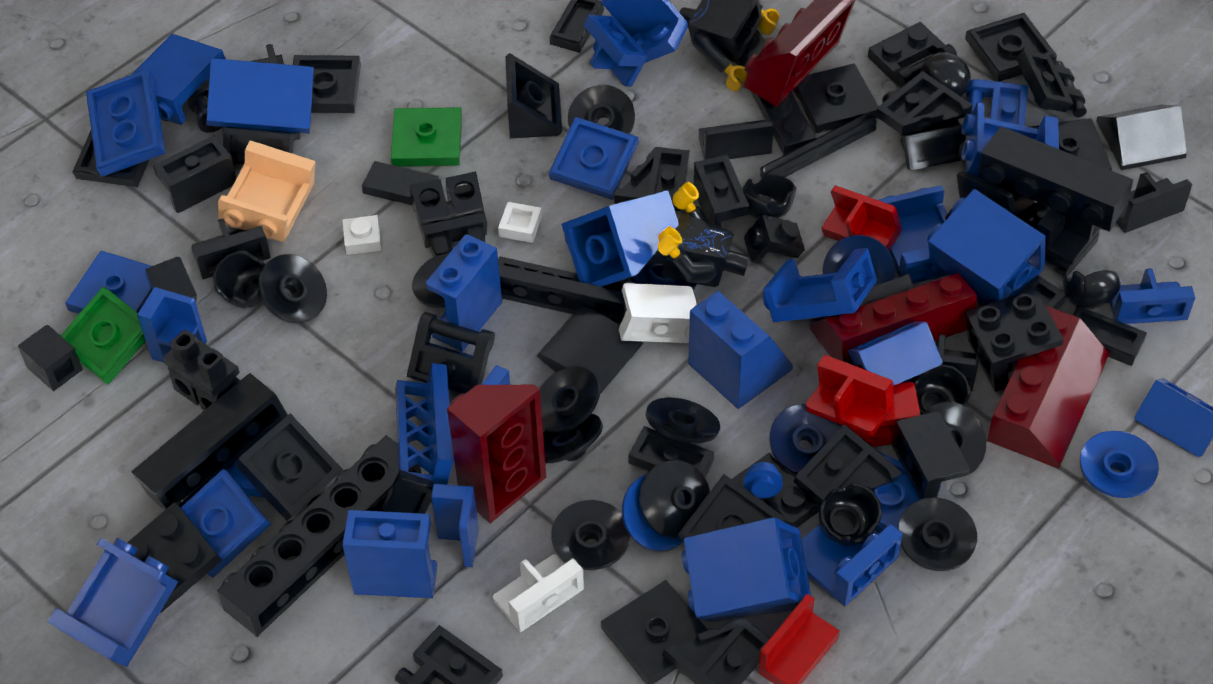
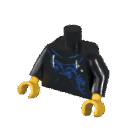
[679,0,780,91]
[658,182,750,287]

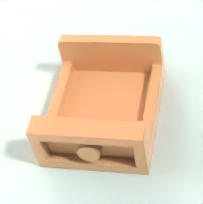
[218,140,315,243]

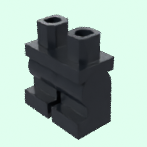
[410,171,487,257]
[163,330,240,410]

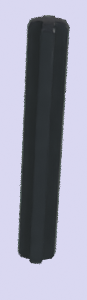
[760,113,877,179]

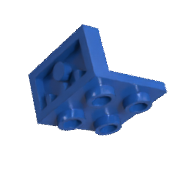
[601,0,688,63]
[802,524,903,607]

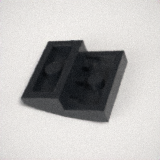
[537,305,643,394]

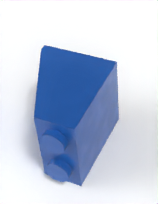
[927,189,1045,306]
[561,190,679,287]
[688,291,793,409]
[682,517,811,622]

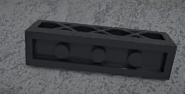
[498,256,627,325]

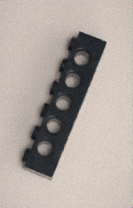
[217,435,422,637]

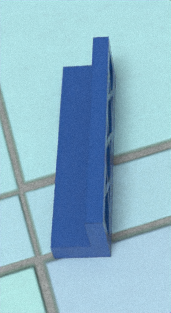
[395,363,453,485]

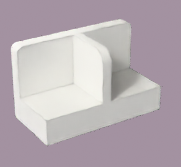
[619,283,697,343]
[493,554,584,633]

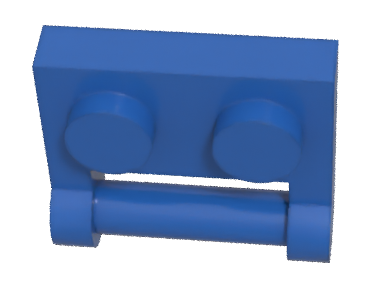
[965,79,1028,126]

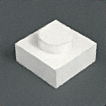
[498,202,542,243]
[342,215,382,255]

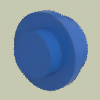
[743,462,783,499]

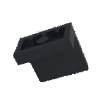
[965,289,1063,392]

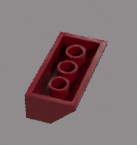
[743,0,856,106]
[810,273,977,368]
[987,305,1109,469]
[447,384,547,524]

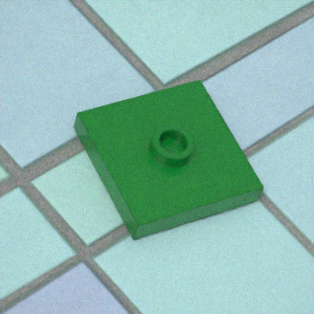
[391,107,462,166]
[60,286,146,385]

